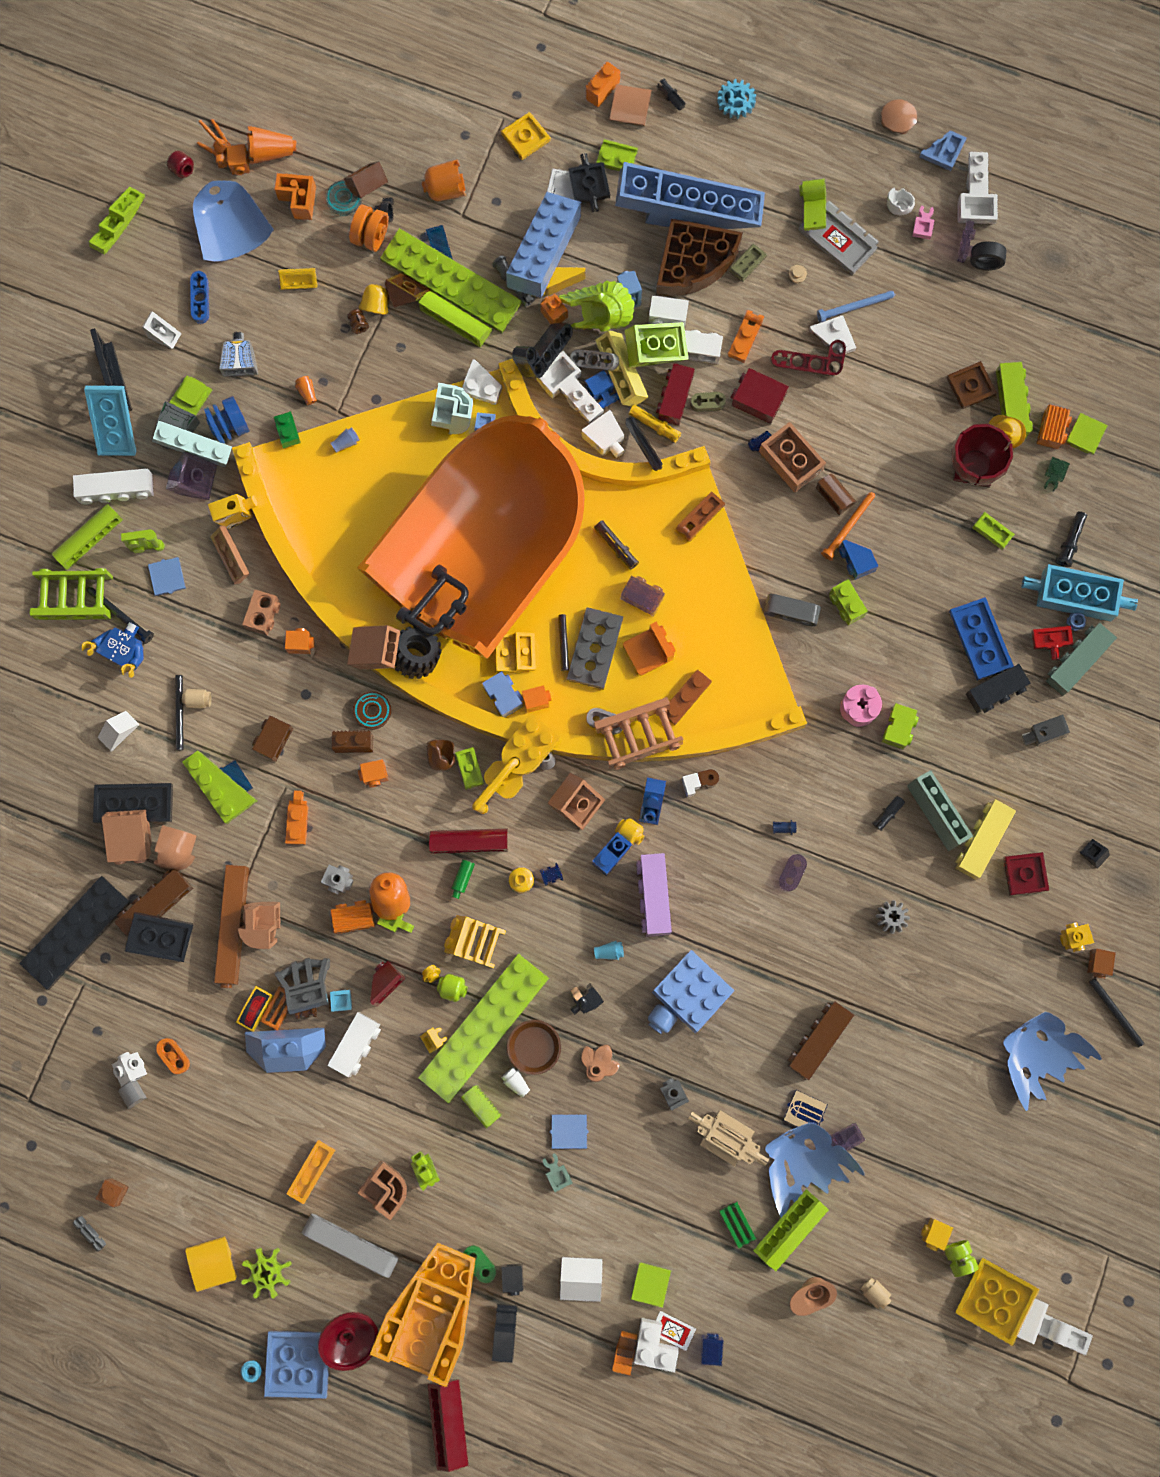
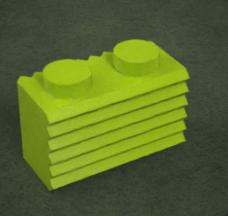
[461,1085,502,1129]

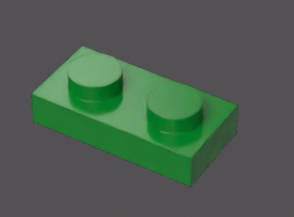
[274,411,301,449]

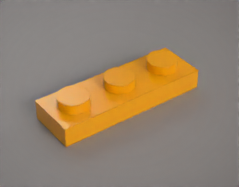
[287,1140,336,1204]

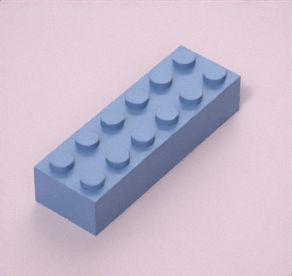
[506,192,581,298]

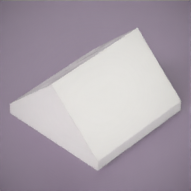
[560,1257,602,1302]

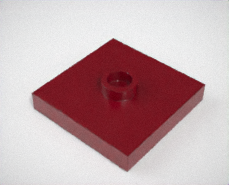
[1003,852,1050,896]

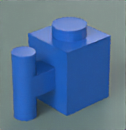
[585,370,620,408]

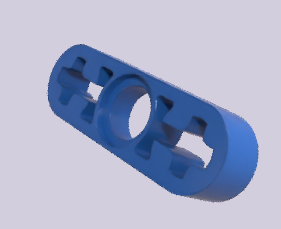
[190,271,209,324]

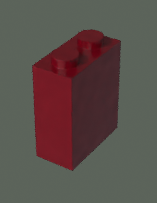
[730,368,789,424]

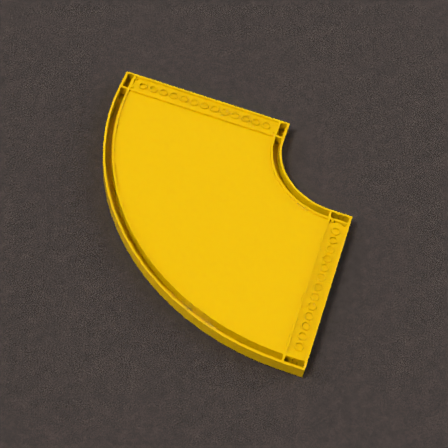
[232,359,807,762]

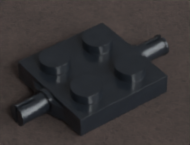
[568,153,611,212]

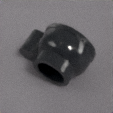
[374,197,394,222]

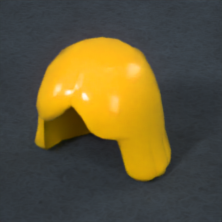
[359,284,388,315]

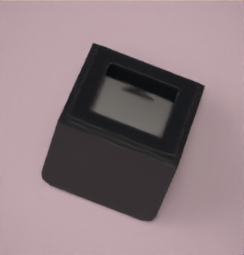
[1080,839,1110,869]

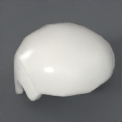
[887,188,915,215]

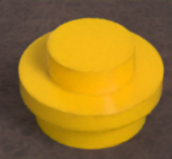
[422,965,441,983]

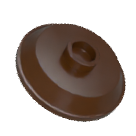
[507,1020,561,1075]

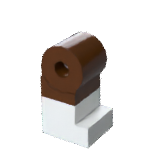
[681,769,719,798]

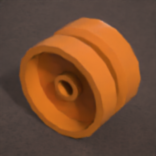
[349,204,388,252]

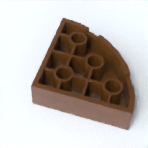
[656,219,743,296]

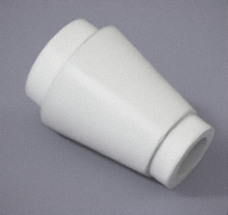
[501,1067,530,1098]

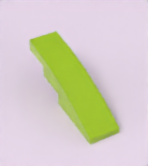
[89,186,145,255]

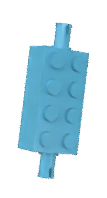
[1021,564,1138,621]

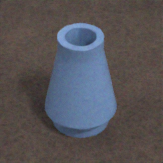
[331,427,360,452]

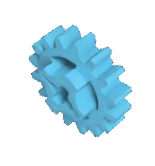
[717,79,756,119]

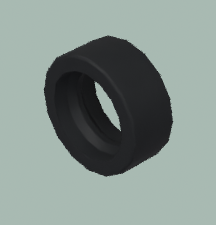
[970,241,1007,271]

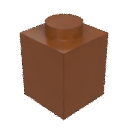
[1087,949,1116,979]
[96,1178,129,1208]

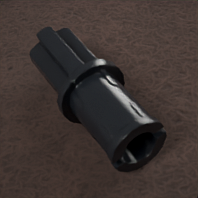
[657,79,686,111]
[872,796,905,831]

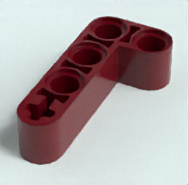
[770,340,846,376]

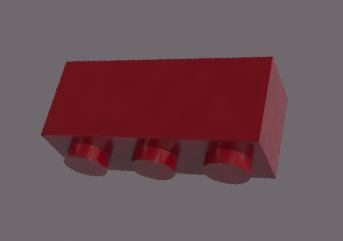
[656,363,695,426]

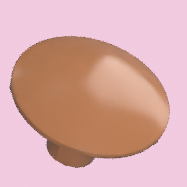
[881,99,917,134]

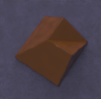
[385,273,432,308]

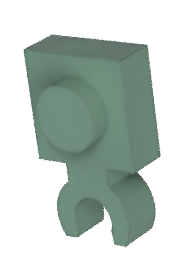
[543,1153,573,1192]

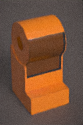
[612,1331,637,1375]

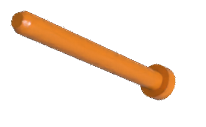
[821,492,875,560]

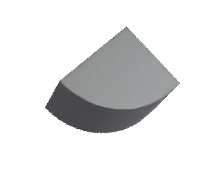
[118,1081,147,1109]

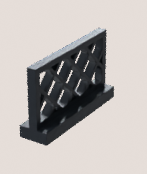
[90,328,133,411]

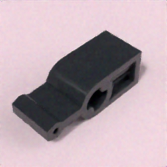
[492,1304,518,1363]

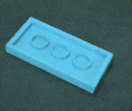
[84,386,136,456]

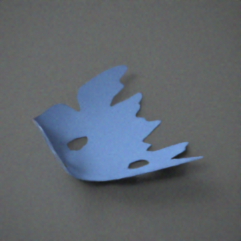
[1003,1012,1102,1111]
[765,1122,865,1218]

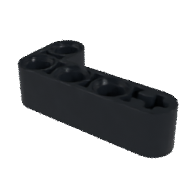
[512,323,573,378]

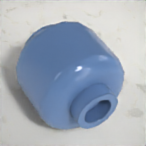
[648,1004,677,1034]

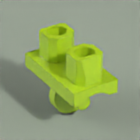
[411,1151,440,1191]

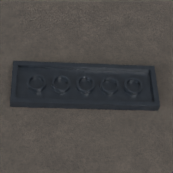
[19,876,131,990]

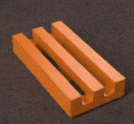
[260,986,288,1030]

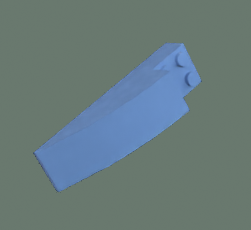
[615,162,765,229]

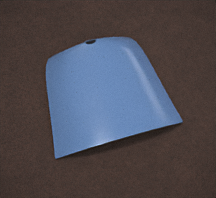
[193,181,274,261]

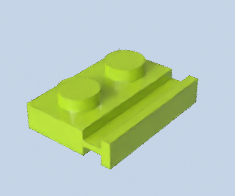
[596,139,638,172]

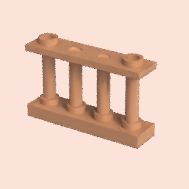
[594,697,683,770]

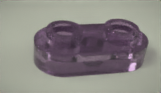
[779,854,807,892]

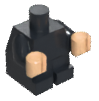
[570,983,604,1015]

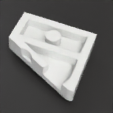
[809,315,856,354]

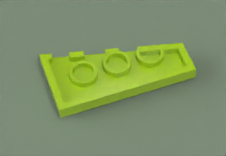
[182,751,258,824]

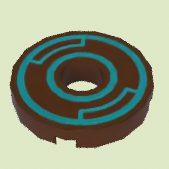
[353,691,392,730]

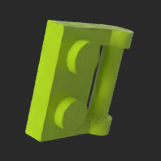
[121,529,165,553]

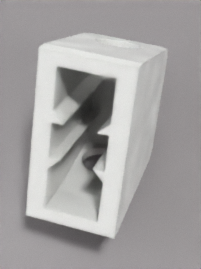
[582,410,625,458]

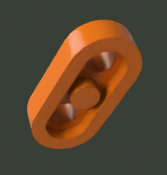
[156,1038,190,1074]

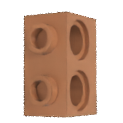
[242,590,281,635]

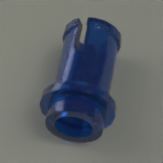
[748,431,771,452]

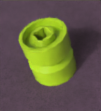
[944,1240,979,1277]

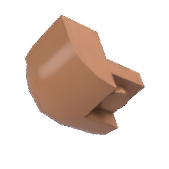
[154,825,197,871]
[238,902,280,949]
[357,1160,407,1220]

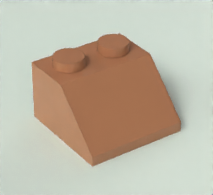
[547,773,605,830]

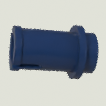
[773,820,797,835]

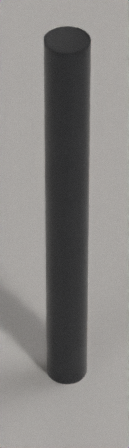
[175,675,184,751]
[1089,978,1145,1048]

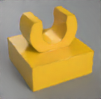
[420,1028,447,1053]

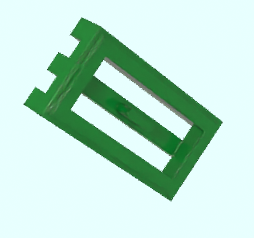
[719,1201,756,1248]

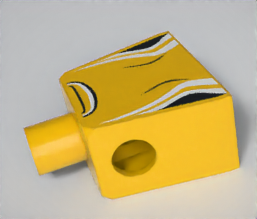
[208,494,258,529]

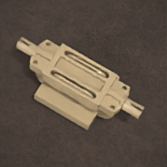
[688,1110,769,1167]

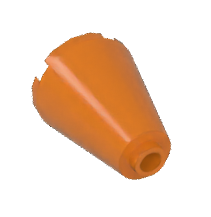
[247,126,296,164]

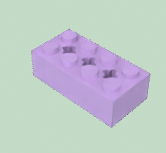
[636,853,671,937]

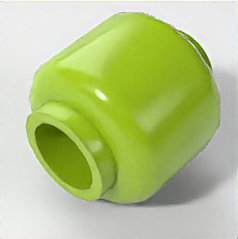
[437,974,468,1002]

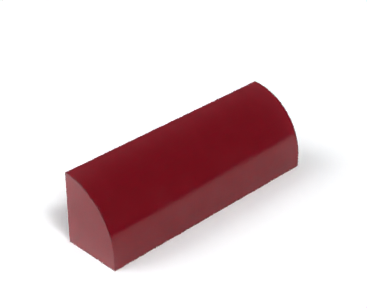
[429,828,508,854]
[427,1379,469,1472]

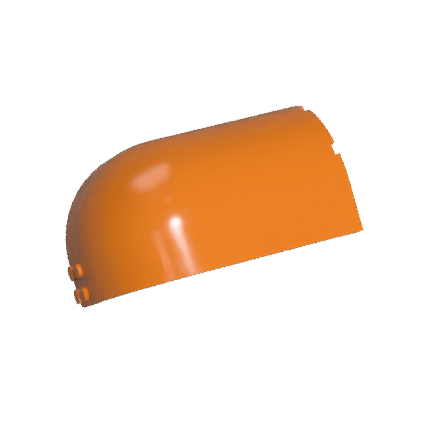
[357,415,585,659]

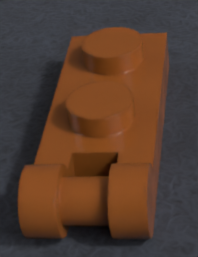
[675,491,725,542]

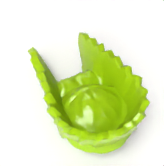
[559,280,635,332]

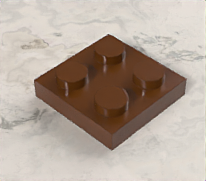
[946,361,997,410]

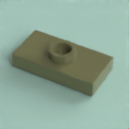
[729,243,767,282]

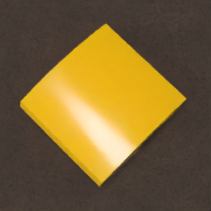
[494,632,536,672]
[186,1236,237,1292]

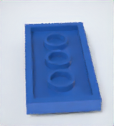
[949,597,1014,681]

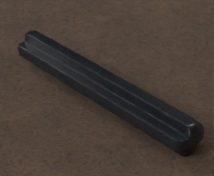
[625,416,663,471]

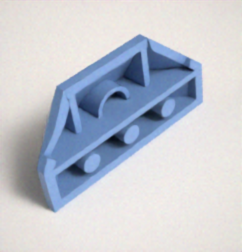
[245,1028,326,1073]

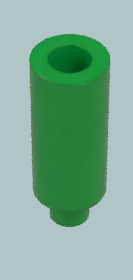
[451,859,475,899]

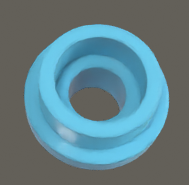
[241,1360,262,1382]

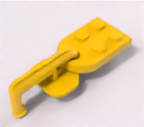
[472,713,561,814]

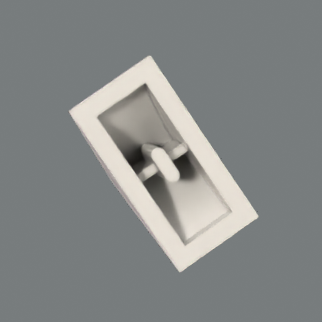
[142,312,181,349]
[98,711,139,751]

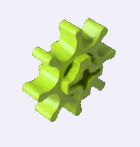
[241,1248,292,1299]

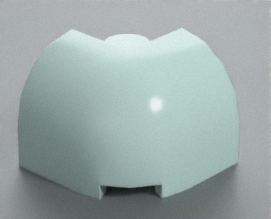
[431,383,473,434]

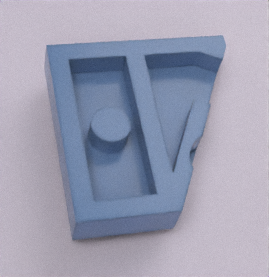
[920,131,967,171]

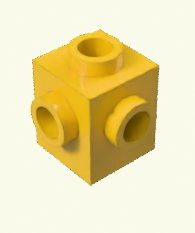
[1060,923,1094,952]

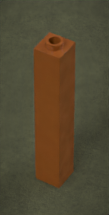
[214,865,249,988]

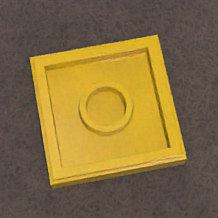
[501,112,551,160]

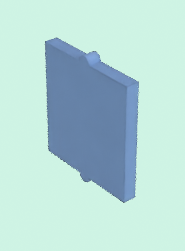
[148,557,186,596]
[550,1115,589,1149]

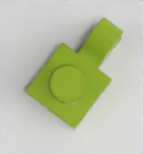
[377,914,415,933]

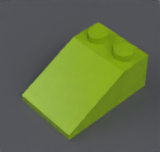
[625,322,689,367]

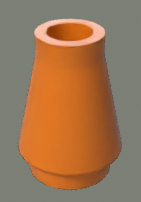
[295,376,317,405]

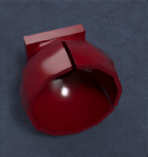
[951,424,1013,488]

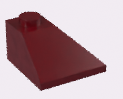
[370,961,406,1007]

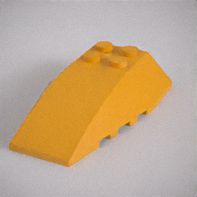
[370,1243,475,1387]

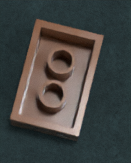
[759,422,826,493]

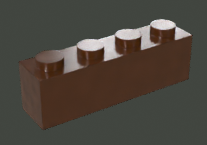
[114,869,194,937]
[787,1001,854,1080]

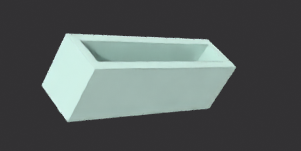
[152,421,232,467]

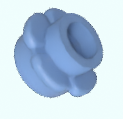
[1067,613,1086,631]

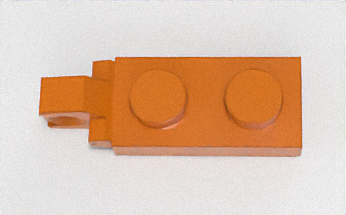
[285,790,308,845]

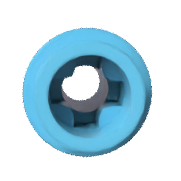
[594,941,624,960]

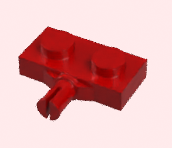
[1031,626,1074,661]

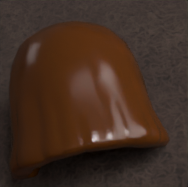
[426,739,455,771]

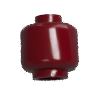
[167,150,194,178]

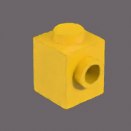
[921,1217,953,1252]

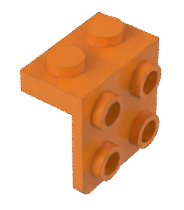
[623,621,676,676]

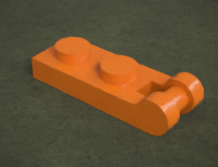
[728,310,765,363]

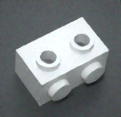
[649,295,689,329]

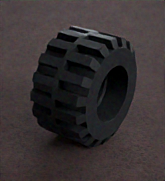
[395,627,442,679]

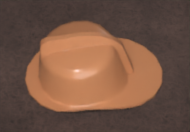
[790,1277,837,1316]

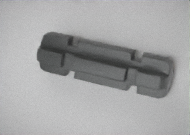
[73,1216,106,1252]

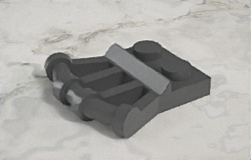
[274,957,330,1014]

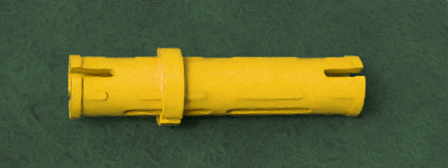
[629,404,681,443]

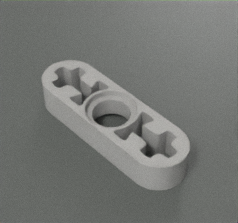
[570,349,619,371]

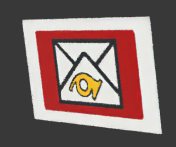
[656,1311,696,1351]

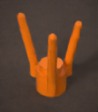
[197,119,231,156]

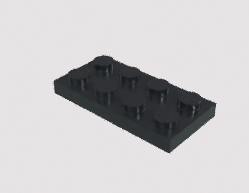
[93,783,173,824]

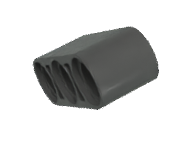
[763,594,821,627]

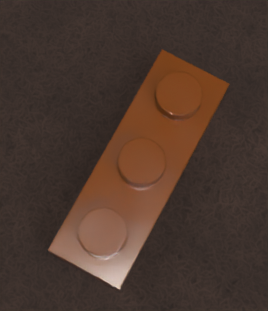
[666,669,712,725]

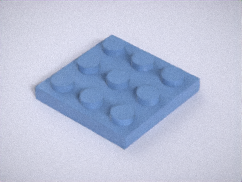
[652,950,735,1034]
[264,1331,329,1398]

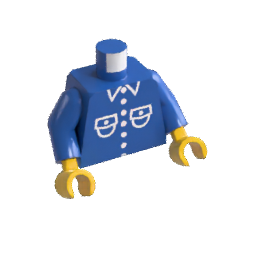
[82,622,144,678]

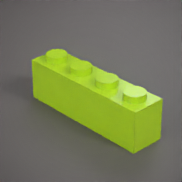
[996,362,1033,439]

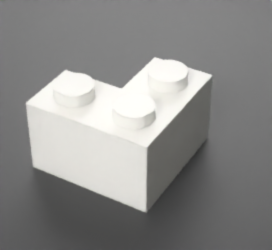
[634,1318,679,1372]

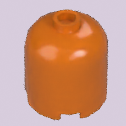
[422,160,466,201]
[369,872,410,920]

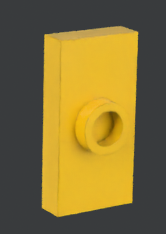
[278,268,318,289]

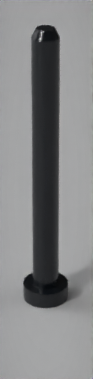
[87,587,154,644]

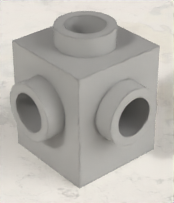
[321,865,354,894]

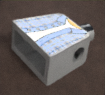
[220,332,258,377]

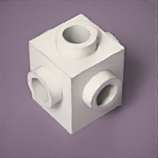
[112,1052,147,1087]

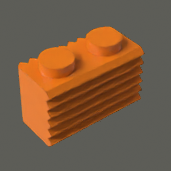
[586,62,621,107]
[1036,404,1072,449]
[331,900,375,934]

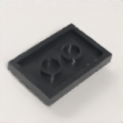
[124,912,193,962]

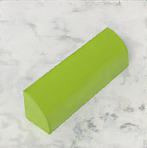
[418,291,492,347]
[51,504,123,570]
[753,1189,829,1271]

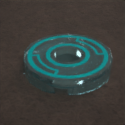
[326,180,362,216]

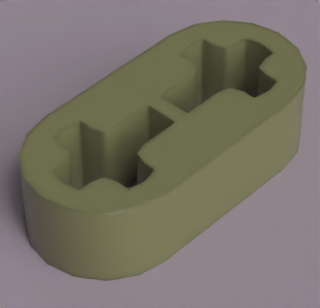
[690,392,726,412]

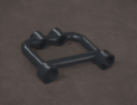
[396,564,469,635]

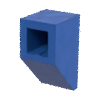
[839,540,878,580]
[639,778,666,825]
[592,832,632,876]

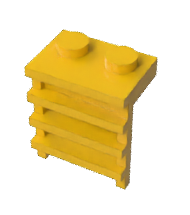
[444,915,506,968]

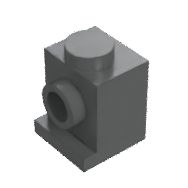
[660,1078,689,1111]

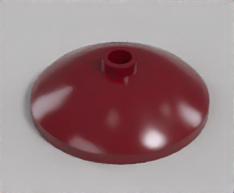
[318,1312,379,1371]

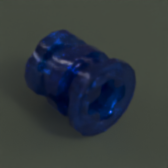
[540,863,563,886]

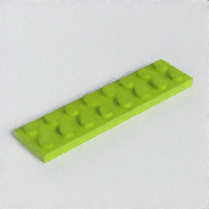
[380,228,522,333]
[419,954,549,1103]

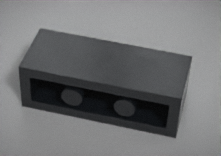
[966,664,1031,714]

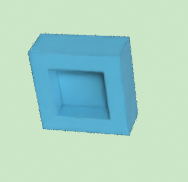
[330,990,352,1012]

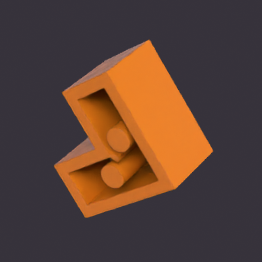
[275,173,316,220]

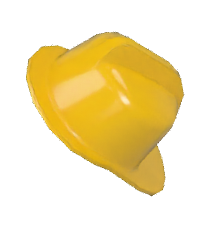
[989,415,1026,448]

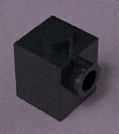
[501,1264,524,1296]

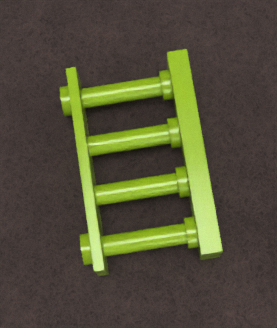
[30,568,113,620]

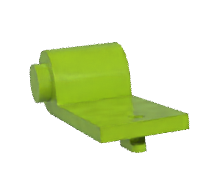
[799,178,826,231]

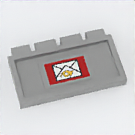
[798,201,879,276]

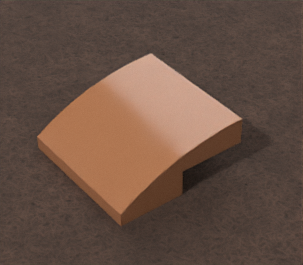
[610,84,651,126]

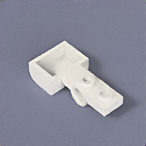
[958,152,997,224]
[536,351,604,424]
[1017,1299,1093,1355]

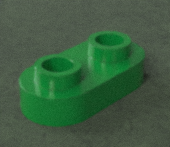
[464,1245,496,1283]

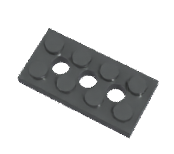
[567,607,623,690]

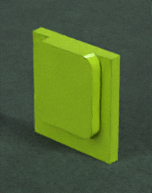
[169,376,212,415]
[1066,413,1108,455]
[631,1262,671,1308]

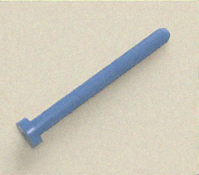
[817,291,895,323]

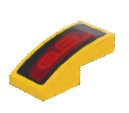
[236,986,273,1032]

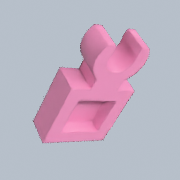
[912,206,934,240]

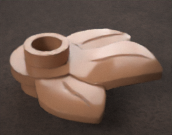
[581,1045,620,1082]

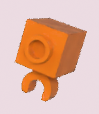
[216,144,250,175]
[540,294,568,324]

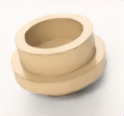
[788,265,807,283]

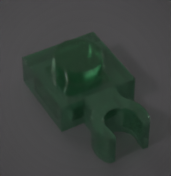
[1044,457,1070,492]

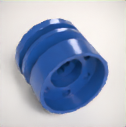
[204,396,250,443]

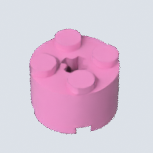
[840,685,882,727]

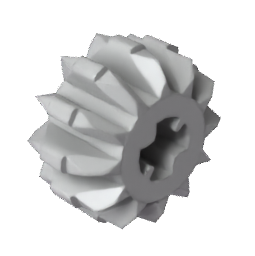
[876,900,910,934]

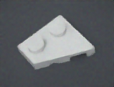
[462,359,502,405]

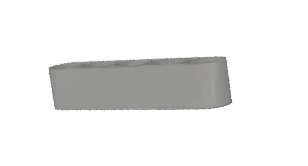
[302,1214,399,1278]

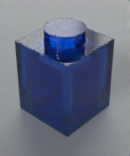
[700,1332,724,1366]

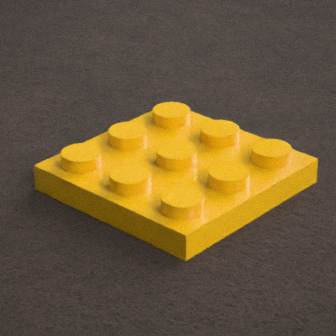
[955,1257,1040,1346]

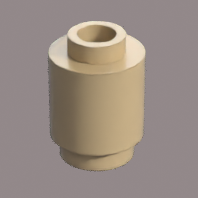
[182,689,211,709]
[860,1277,891,1309]

